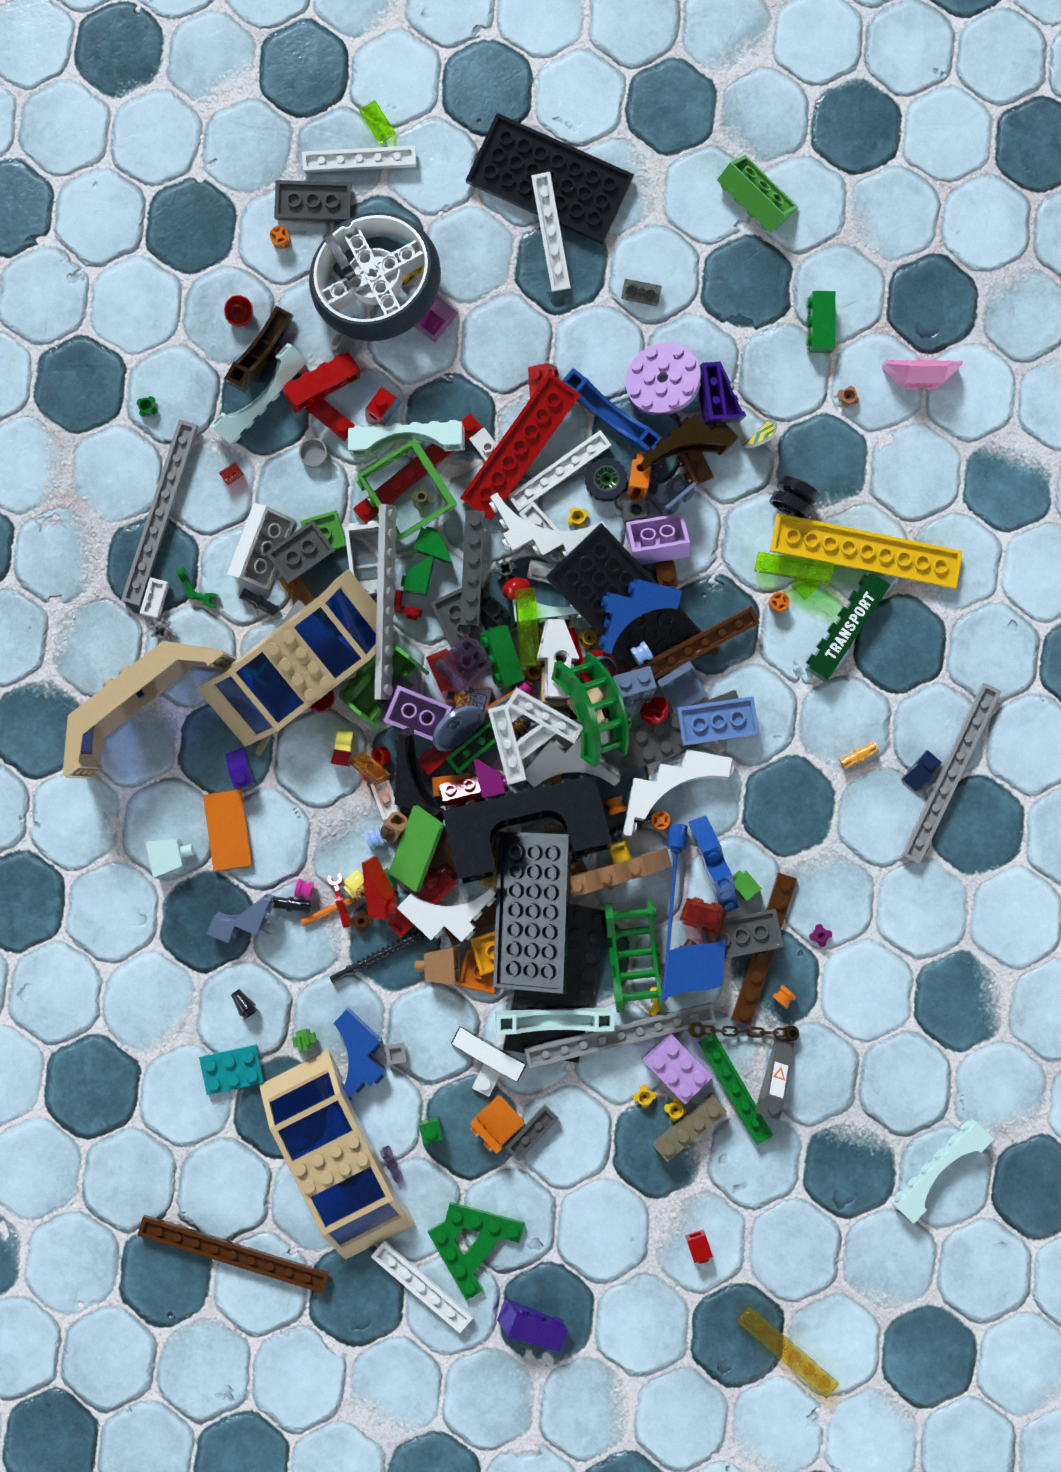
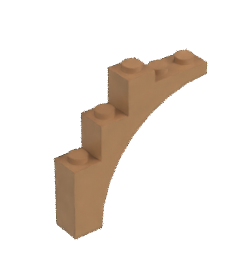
[570,848,672,897]

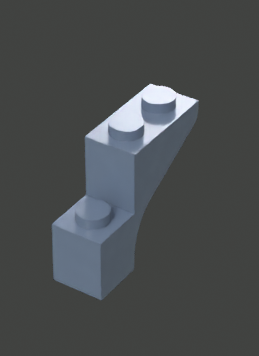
[207,894,274,943]

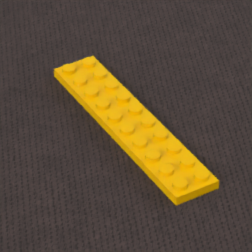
[769,513,963,589]

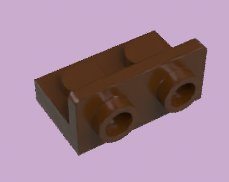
[675,452,714,486]

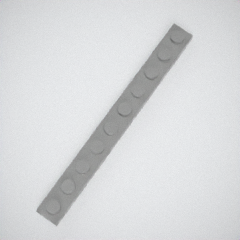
[121,419,199,606]
[374,504,397,700]
[901,683,1001,864]
[524,1002,716,1069]

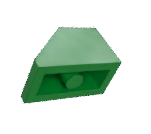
[414,526,452,564]
[401,556,434,597]

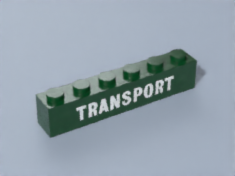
[805,572,891,682]

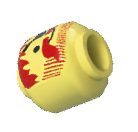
[343,870,365,899]

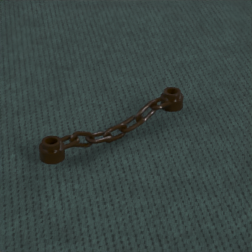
[688,1022,799,1041]

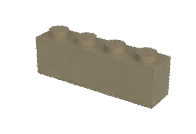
[653,1092,727,1162]

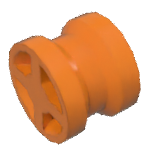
[269,225,291,249]
[768,592,790,613]
[604,795,627,816]
[651,810,670,830]
[772,985,797,1009]

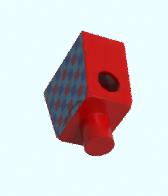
[365,387,402,426]

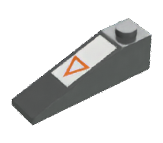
[754,1037,794,1121]

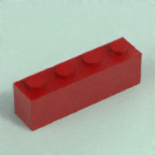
[283,352,361,413]

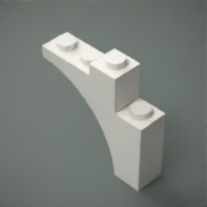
[397,888,496,942]

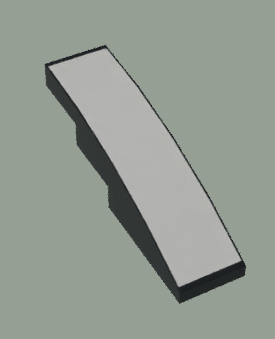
[451,1026,527,1082]

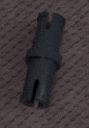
[239,588,279,616]
[272,896,311,913]

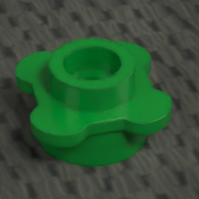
[137,396,158,417]

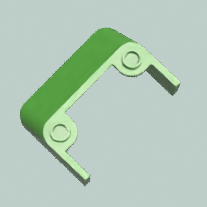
[339,643,430,732]

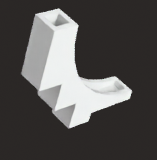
[489,493,607,558]

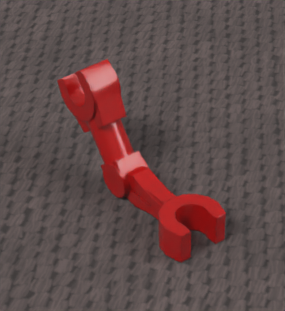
[328,873,351,928]

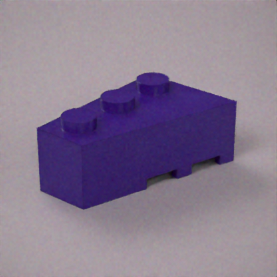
[699,361,746,425]
[497,1298,568,1352]

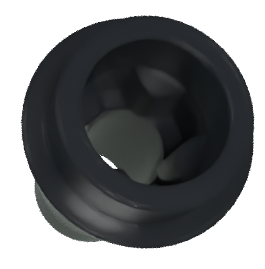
[231,989,257,1019]

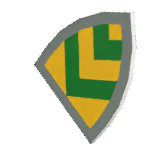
[742,419,778,453]

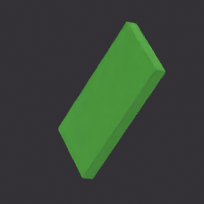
[389,805,445,892]

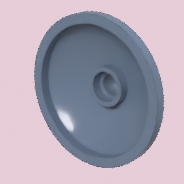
[433,706,484,752]

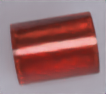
[219,461,245,486]

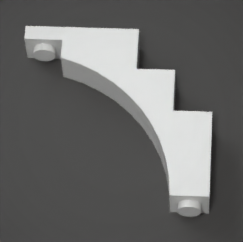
[622,749,734,838]

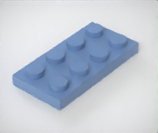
[677,696,760,746]

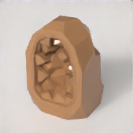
[381,812,407,843]

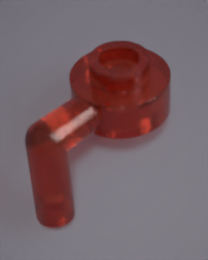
[422,863,457,888]

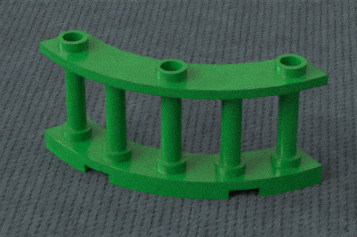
[551,652,629,767]
[604,898,663,1013]

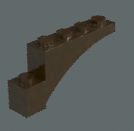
[224,306,294,393]
[640,414,739,470]

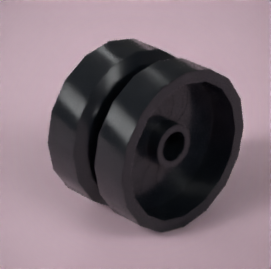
[769,476,819,519]

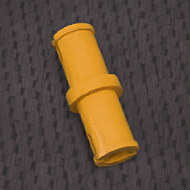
[839,741,879,770]

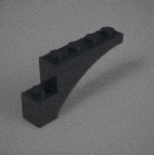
[393,727,444,823]

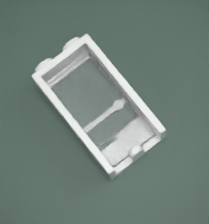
[344,520,379,596]

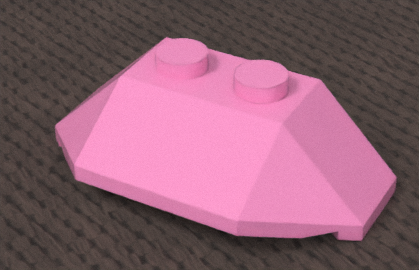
[882,360,963,391]

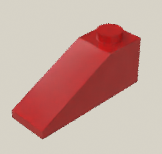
[361,856,398,920]

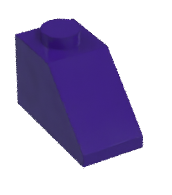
[226,747,256,790]

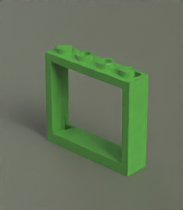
[356,438,457,542]

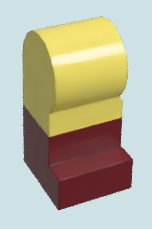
[330,729,354,767]

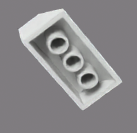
[227,503,296,591]

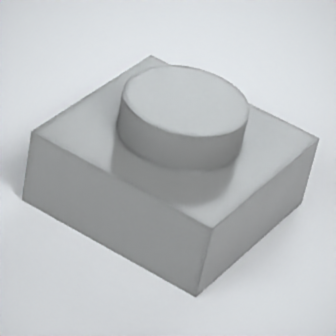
[385,1042,407,1065]

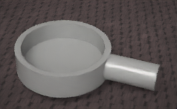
[299,427,332,467]

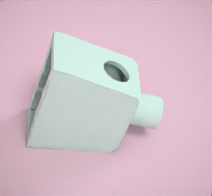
[145,839,194,878]

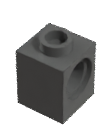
[621,498,650,524]

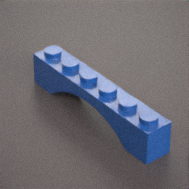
[562,368,662,453]

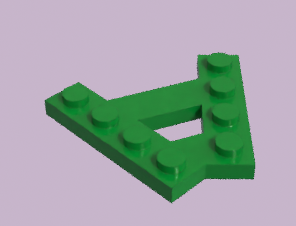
[428,1202,524,1301]

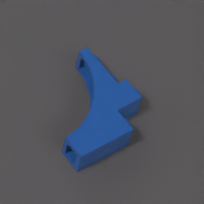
[599,579,682,654]
[688,815,739,914]
[332,1007,385,1109]

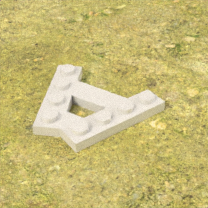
[488,687,583,785]

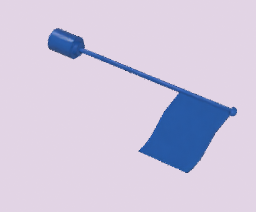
[660,823,726,1001]

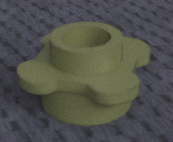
[410,486,433,509]

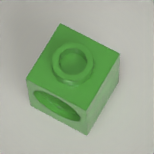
[733,870,762,901]

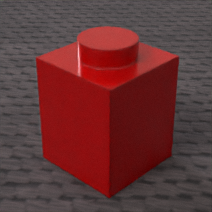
[685,1230,713,1264]

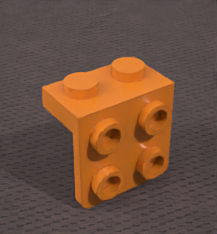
[470,1095,524,1154]

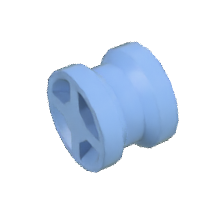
[630,641,653,666]
[364,828,386,851]

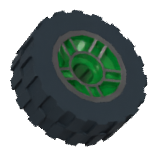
[585,458,627,502]

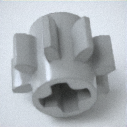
[149,617,174,642]

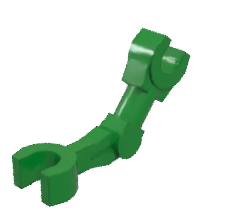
[175,567,219,608]

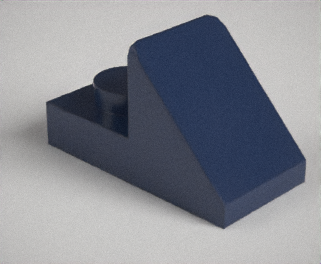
[901,750,942,791]

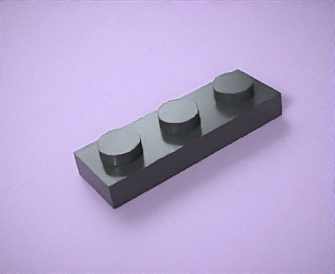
[505,1104,559,1161]

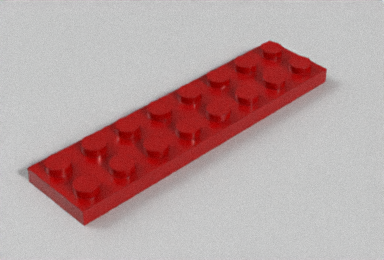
[460,372,581,521]

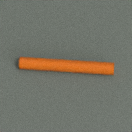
[300,897,356,926]

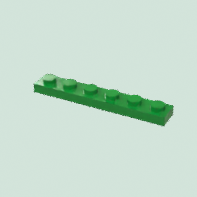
[698,1034,774,1145]

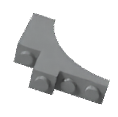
[524,733,620,788]

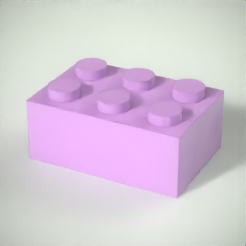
[626,513,690,565]
[383,685,452,741]
[642,1033,713,1104]

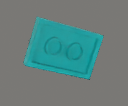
[199,1044,265,1095]

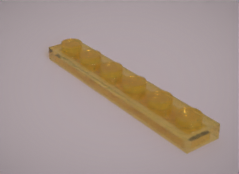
[736,1304,839,1399]

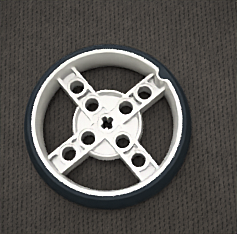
[309,212,441,341]

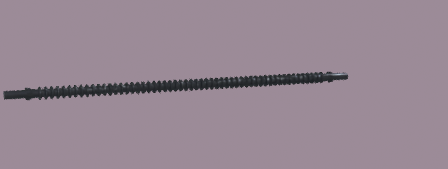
[329,811,656,983]

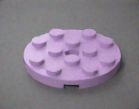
[626,343,702,416]

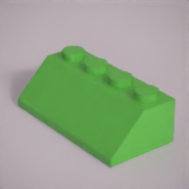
[717,155,798,233]

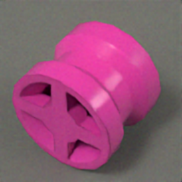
[294,879,314,901]

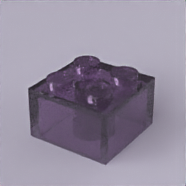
[434,635,493,693]

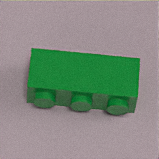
[806,291,836,353]
[479,625,525,687]
[446,722,496,774]

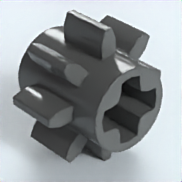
[494,558,517,581]

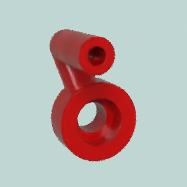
[394,590,423,621]
[363,746,391,781]

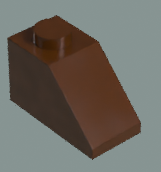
[653,560,678,588]

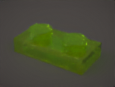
[359,100,395,144]

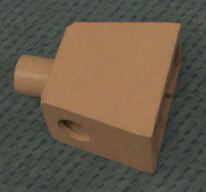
[415,946,461,985]

